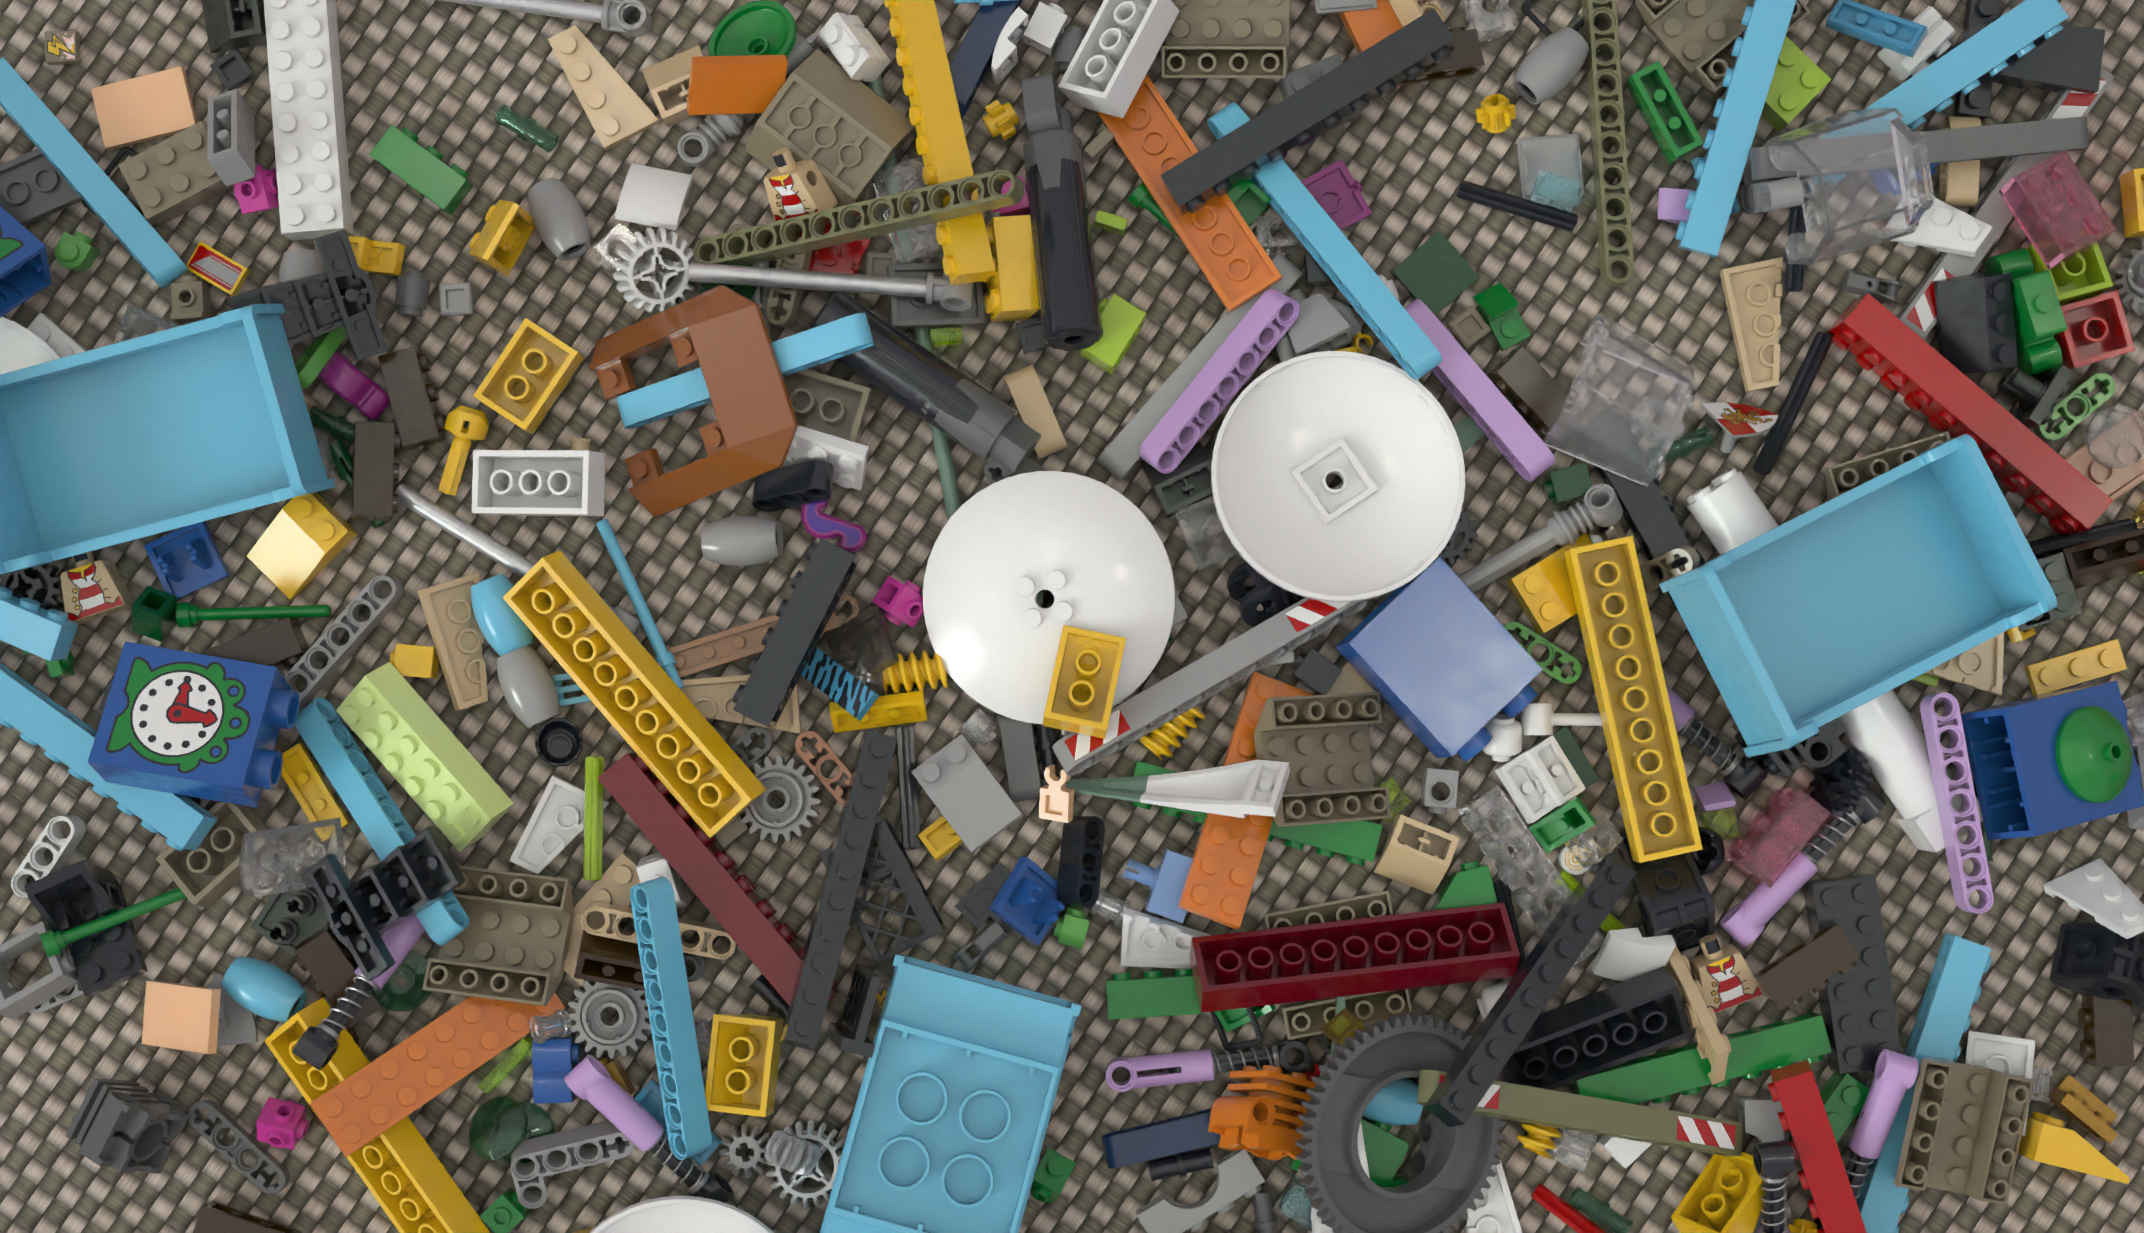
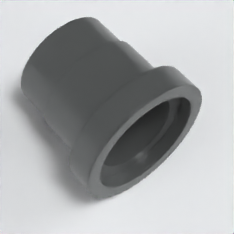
[683,952,706,982]

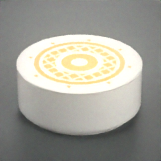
[1558,843,1592,875]

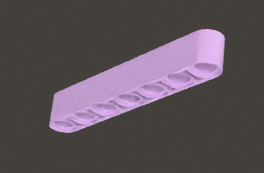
[1139,289,1300,474]
[1404,299,1556,482]
[1920,693,1994,914]

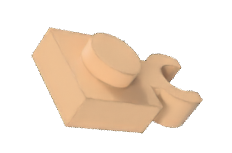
[1039,764,1074,823]

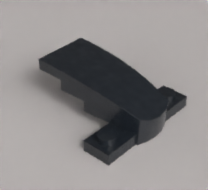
[1954,0,2105,120]
[226,229,388,361]
[306,825,466,982]

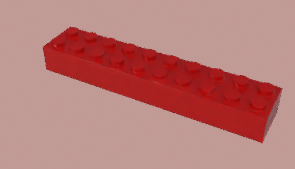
[1827,293,2113,534]

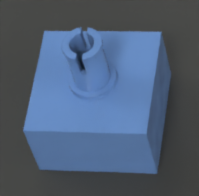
[1123,847,1193,923]

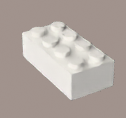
[1058,0,1180,118]
[472,450,606,516]

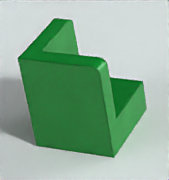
[1227,179,1271,226]

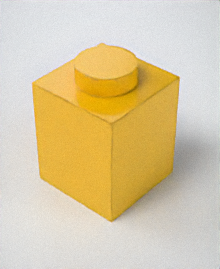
[390,644,440,679]

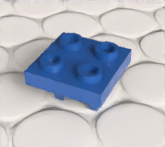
[144,521,230,601]
[989,856,1065,946]

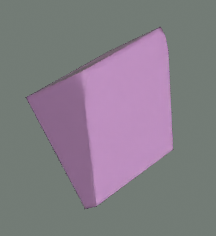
[1658,188,1694,224]
[1694,782,1736,811]

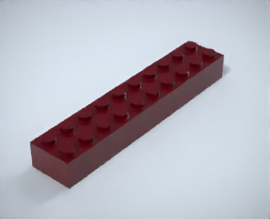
[598,753,838,1006]
[1189,902,1520,1013]

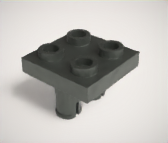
[1996,365,2073,429]
[250,873,329,956]

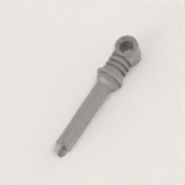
[677,33,818,167]
[1457,484,1623,593]

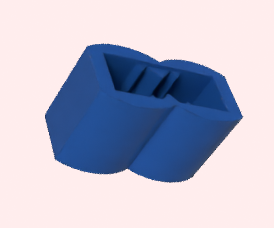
[532,1036,581,1104]

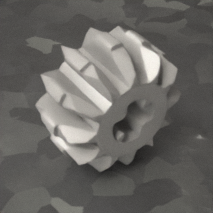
[719,1122,770,1178]
[764,1130,820,1176]

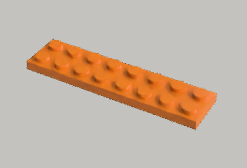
[1095,75,1282,314]
[1177,672,1312,929]
[310,992,565,1158]

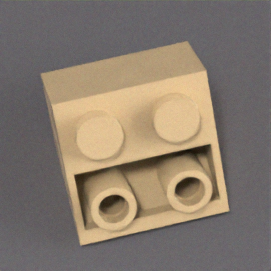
[642,45,704,127]
[1374,813,1460,895]

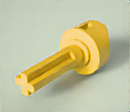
[438,405,489,496]

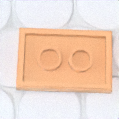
[91,66,198,151]
[142,980,221,1054]

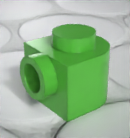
[55,230,100,272]
[1054,907,1091,949]

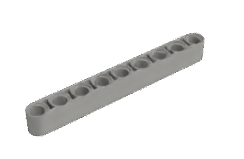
[1097,253,1304,481]

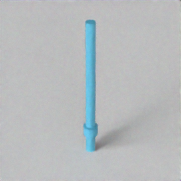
[596,519,684,690]

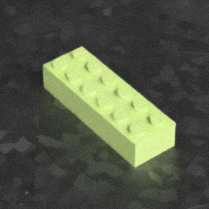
[336,662,514,852]

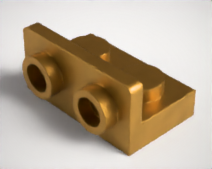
[2047,1075,2118,1144]

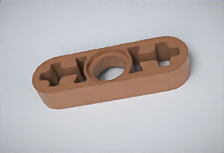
[795,731,852,806]

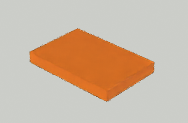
[687,55,788,115]

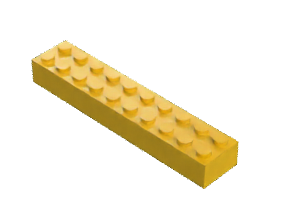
[1564,535,1703,863]
[502,551,767,838]
[264,997,490,1233]

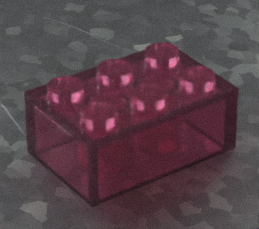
[1998,150,2117,270]
[1725,788,1831,888]

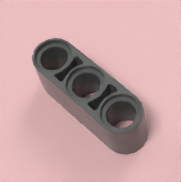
[998,714,1041,802]

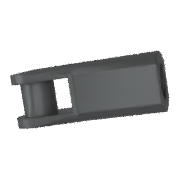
[1841,270,1903,304]
[953,919,1008,973]

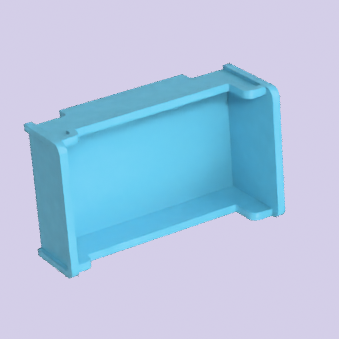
[0,304,336,575]
[1659,434,2057,757]
[820,954,1081,1233]

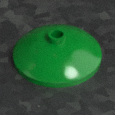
[708,0,797,58]
[2055,706,2133,803]

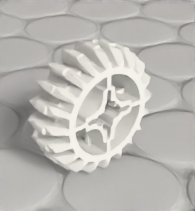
[613,227,697,312]
[766,1120,845,1208]

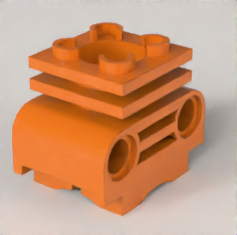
[1208,1065,1316,1160]

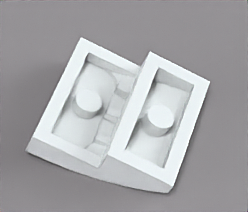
[991,7,1028,85]
[615,163,693,231]
[1495,735,1586,824]
[1591,927,1676,982]

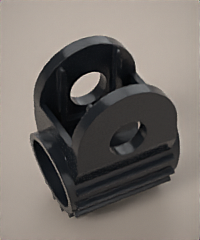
[1227,562,1306,627]

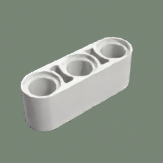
[11,815,86,898]

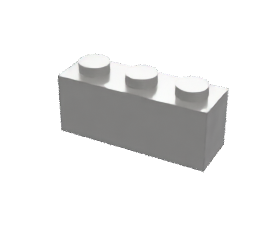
[207,89,255,186]

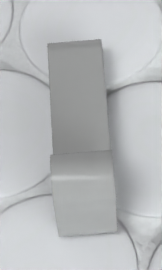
[1739,153,1804,214]
[511,1120,634,1209]

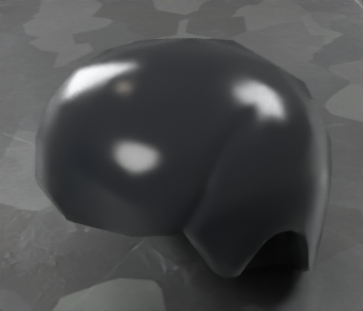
[535,718,583,767]
[1690,826,1725,876]

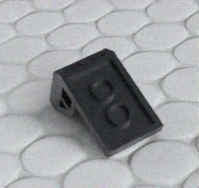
[1614,832,1715,952]
[24,860,148,997]
[2049,922,2144,1012]

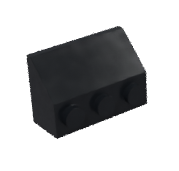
[1934,271,2018,374]

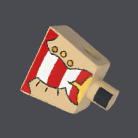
[763,147,838,221]
[60,551,134,625]
[1690,934,1763,1014]

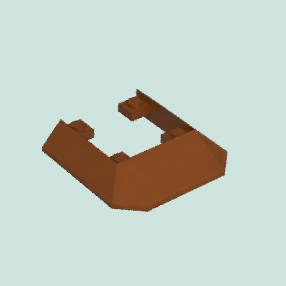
[589,285,799,517]

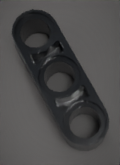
[752,460,834,512]
[1057,815,1105,908]

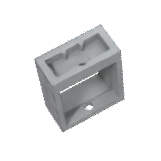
[0,921,79,1020]

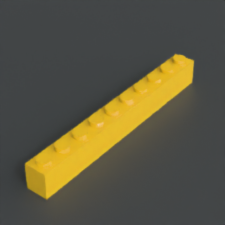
[883,0,995,285]

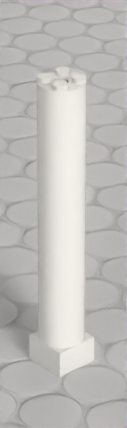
[1686,468,1983,852]

